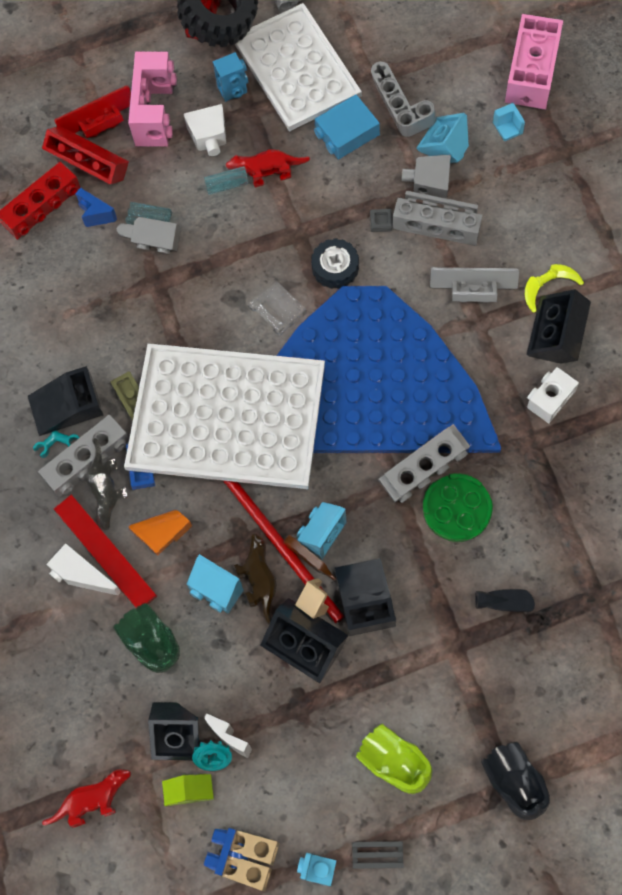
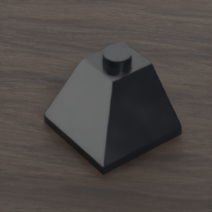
[148,702,200,761]

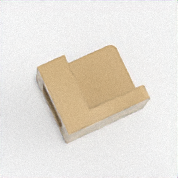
[295,578,329,619]

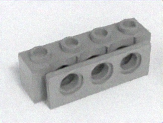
[392,191,483,246]
[378,424,470,503]

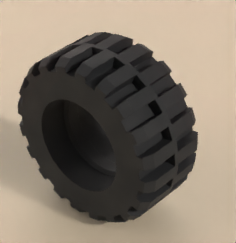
[177,0,258,47]

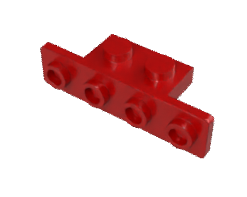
[54,85,131,138]

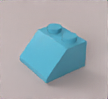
[296,502,346,560]
[187,554,244,614]

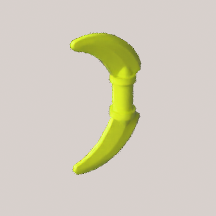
[524,264,584,313]

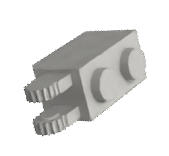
[116,217,181,254]

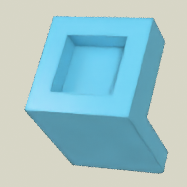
[493,103,525,141]

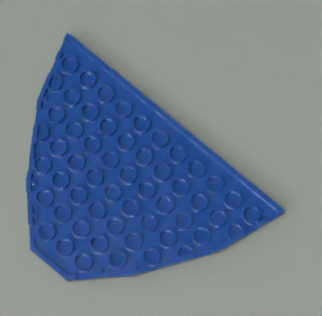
[277,286,501,453]

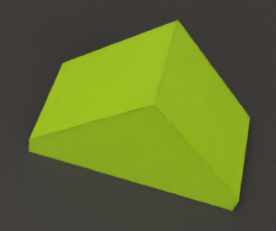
[162,774,214,807]

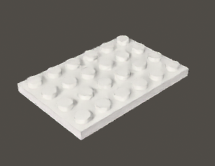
[235,3,362,131]

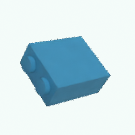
[314,94,380,160]

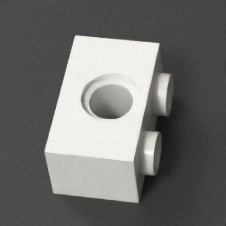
[527,367,579,424]

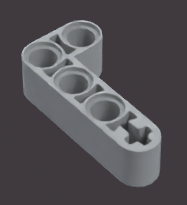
[371,61,436,137]

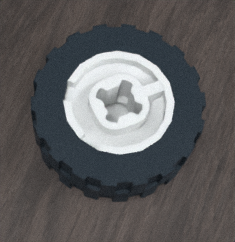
[311,238,359,289]

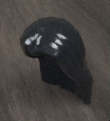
[481,741,550,820]

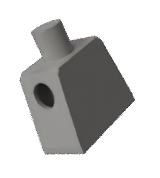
[402,155,451,199]

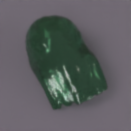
[113,603,180,673]

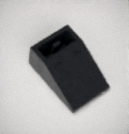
[28,366,104,436]
[335,558,396,636]

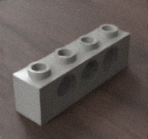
[38,414,129,498]

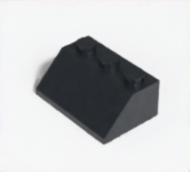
[526,289,591,364]
[260,598,349,683]

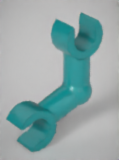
[33,431,80,458]

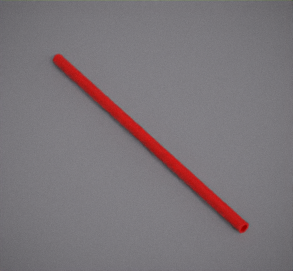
[222,480,345,624]

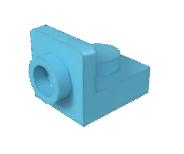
[297,853,337,887]

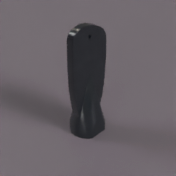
[475,589,535,612]

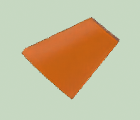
[128,510,192,556]

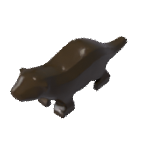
[234,534,277,625]

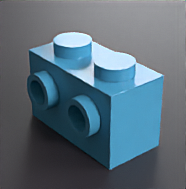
[213,52,249,102]

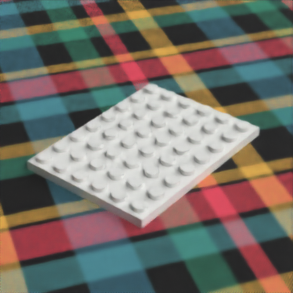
[124,344,325,489]

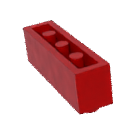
[42,126,129,185]

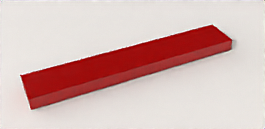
[54,494,157,612]

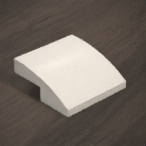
[205,714,252,758]

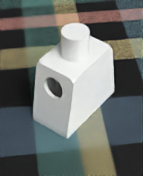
[184,104,226,156]

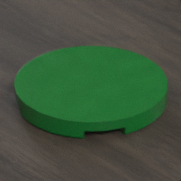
[423,473,493,542]

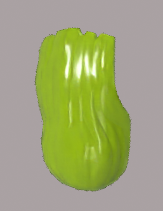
[356,724,433,794]

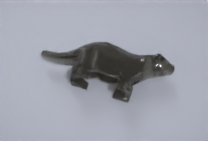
[87,438,128,530]

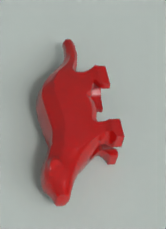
[226,149,310,188]
[42,769,131,828]

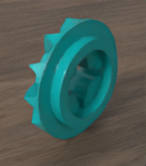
[192,740,232,771]

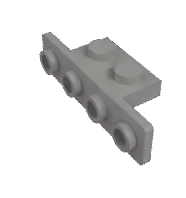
[430,267,519,303]

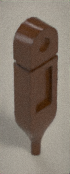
[283,535,337,581]

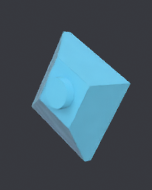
[417,113,469,163]

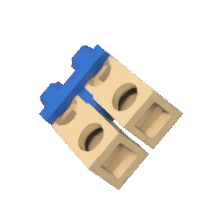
[204,828,280,892]

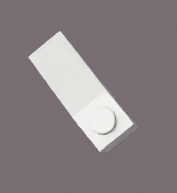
[46,543,121,595]

